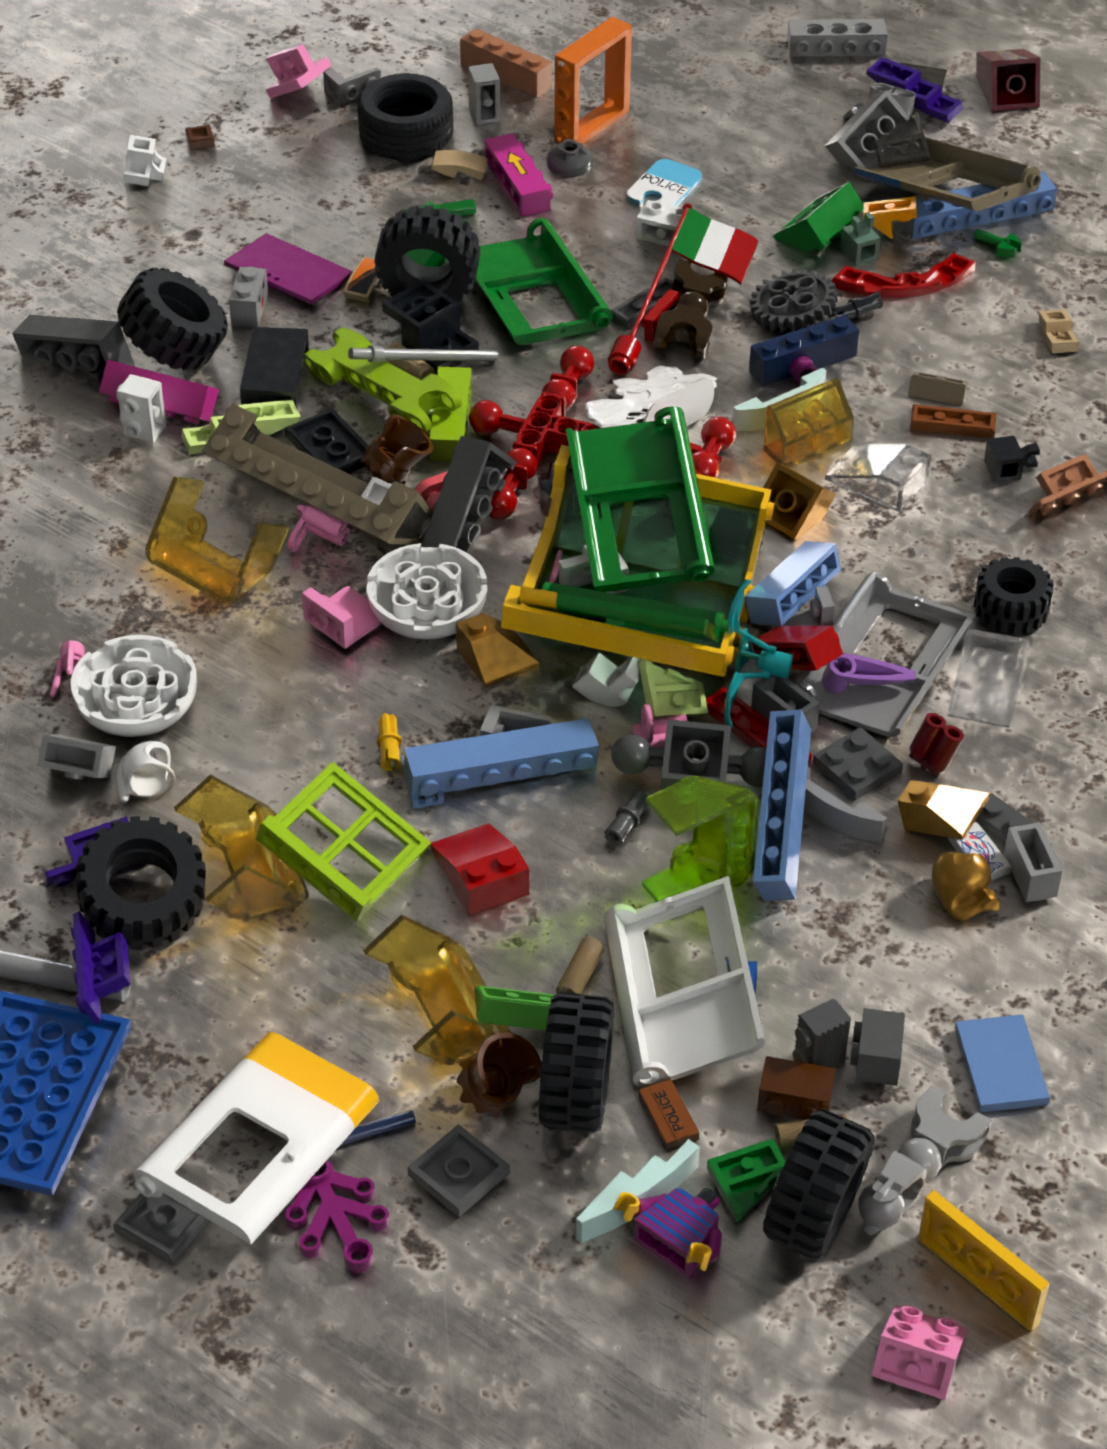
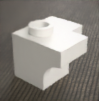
[123,135,166,187]

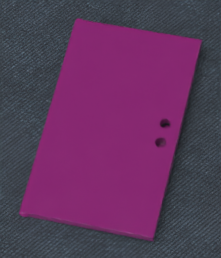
[224,233,353,305]

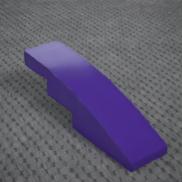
[866,57,963,123]

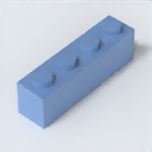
[745,541,841,626]

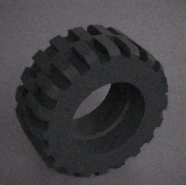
[374,205,480,303]
[117,268,228,371]
[76,816,206,950]
[538,992,614,1133]
[763,1109,875,1259]

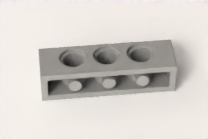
[787,19,888,57]

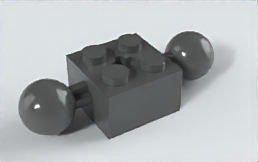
[611,719,766,799]

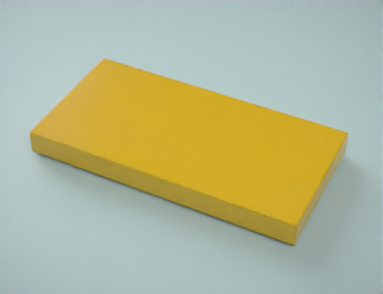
[918,1190,1050,1331]

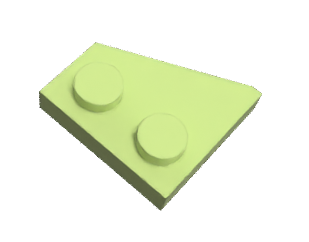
[638,659,708,719]

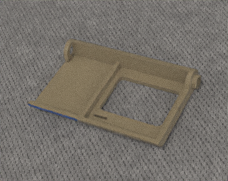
[854,135,1041,211]

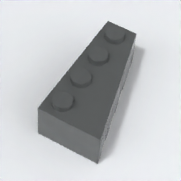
[12,315,135,380]
[422,436,517,554]

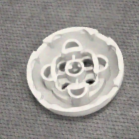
[366,543,487,640]
[70,635,197,737]

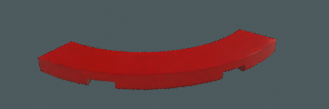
[832,253,976,298]

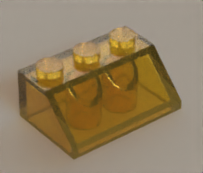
[763,378,854,467]

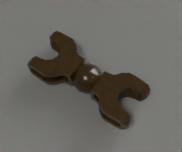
[653,259,728,359]

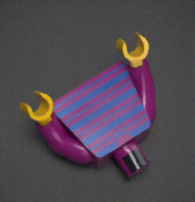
[613,1188,722,1278]

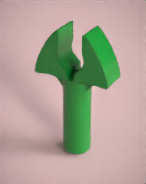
[974,229,1022,257]

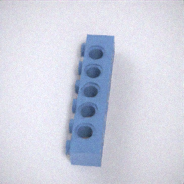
[901,171,1057,239]

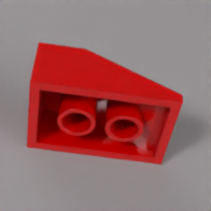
[430,823,529,916]

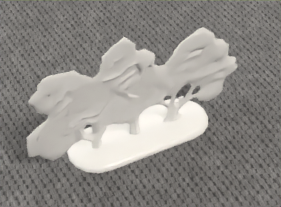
[585,366,717,428]

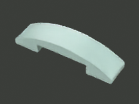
[732,368,826,432]

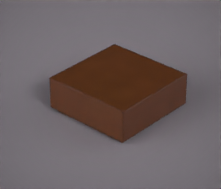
[185,125,215,150]

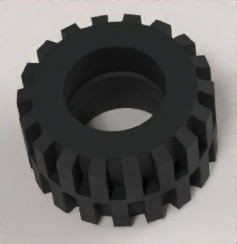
[974,557,1054,635]

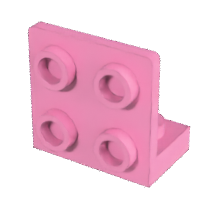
[302,586,382,649]
[871,1305,967,1400]

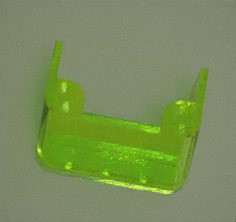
[642,776,760,920]

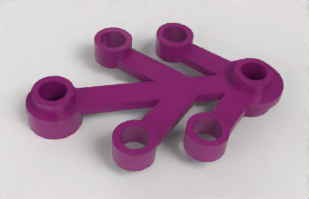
[285,1160,389,1273]

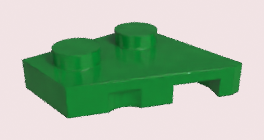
[707,1138,786,1223]

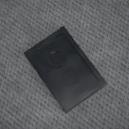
[284,408,369,474]

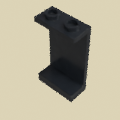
[240,327,309,410]

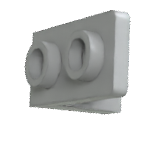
[323,67,381,106]
[768,586,835,630]
[480,704,551,736]

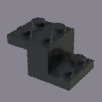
[382,279,479,373]

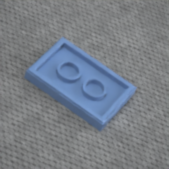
[955,1014,1050,1113]

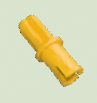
[376,713,402,771]

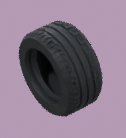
[357,73,453,161]

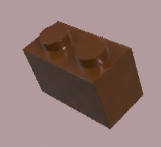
[757,1056,836,1120]

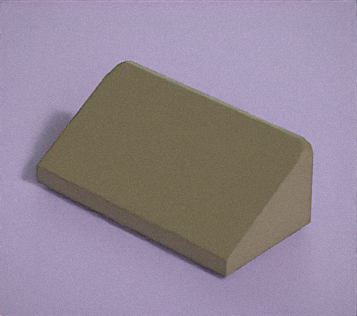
[908,372,969,406]

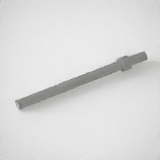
[348,345,498,363]

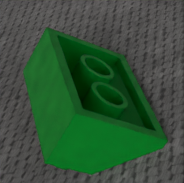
[773,182,864,253]

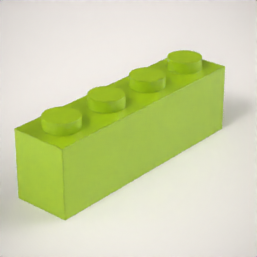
[426,367,472,462]

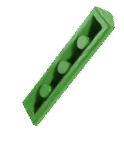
[474,985,615,1030]

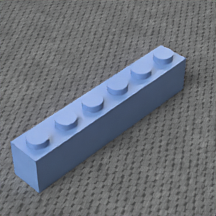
[753,709,811,901]
[403,718,599,797]

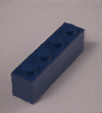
[749,315,860,387]

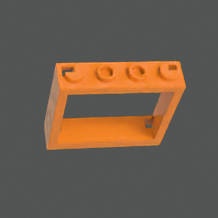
[554,16,632,144]

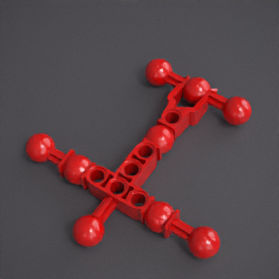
[468,346,737,520]

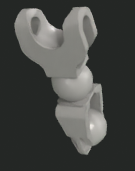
[858,1086,992,1235]

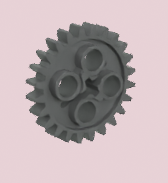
[749,268,838,333]

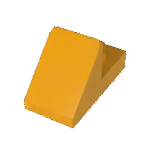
[863,196,917,239]

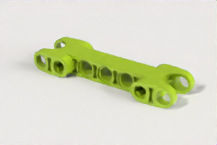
[303,327,462,433]

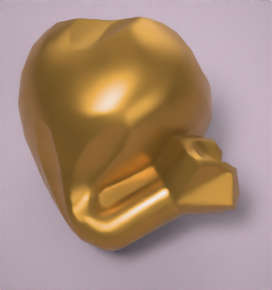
[931,852,1000,921]

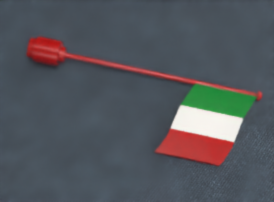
[608,203,758,376]

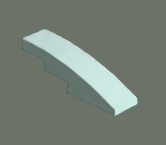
[576,1139,700,1243]

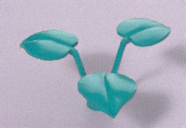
[724,580,793,728]

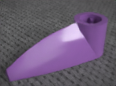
[822,653,915,693]

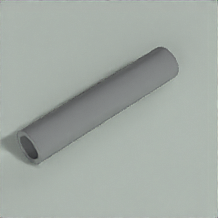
[0,950,131,1002]

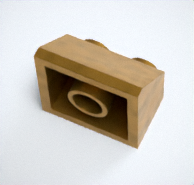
[750,462,836,540]

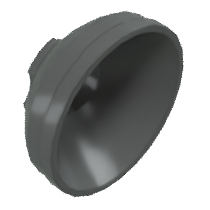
[547,139,593,177]

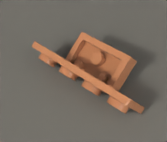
[1028,453,1107,516]

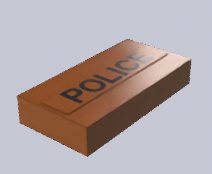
[638,1079,700,1151]

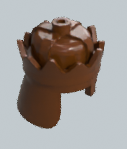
[361,414,433,485]
[456,1032,542,1117]

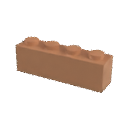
[460,28,552,98]

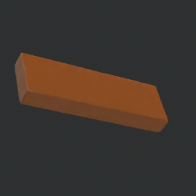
[910,404,997,438]

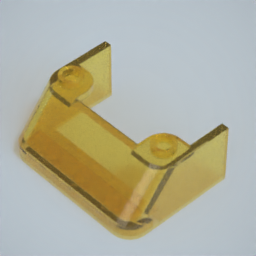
[145,476,289,603]
[174,775,309,920]
[363,915,512,1066]

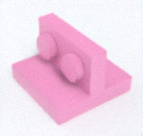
[266,44,332,98]

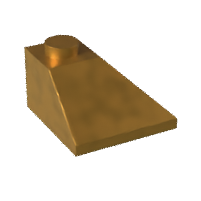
[456,613,539,687]
[897,780,989,840]

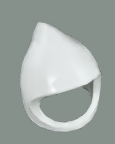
[115,741,176,803]

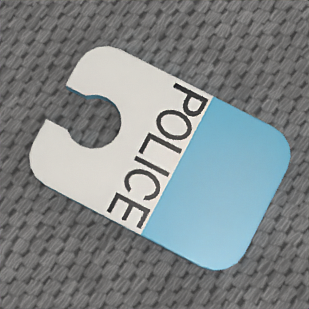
[627,159,702,207]

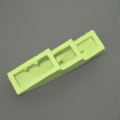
[181,399,301,455]

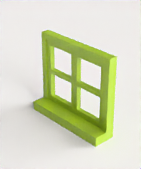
[256,761,432,922]

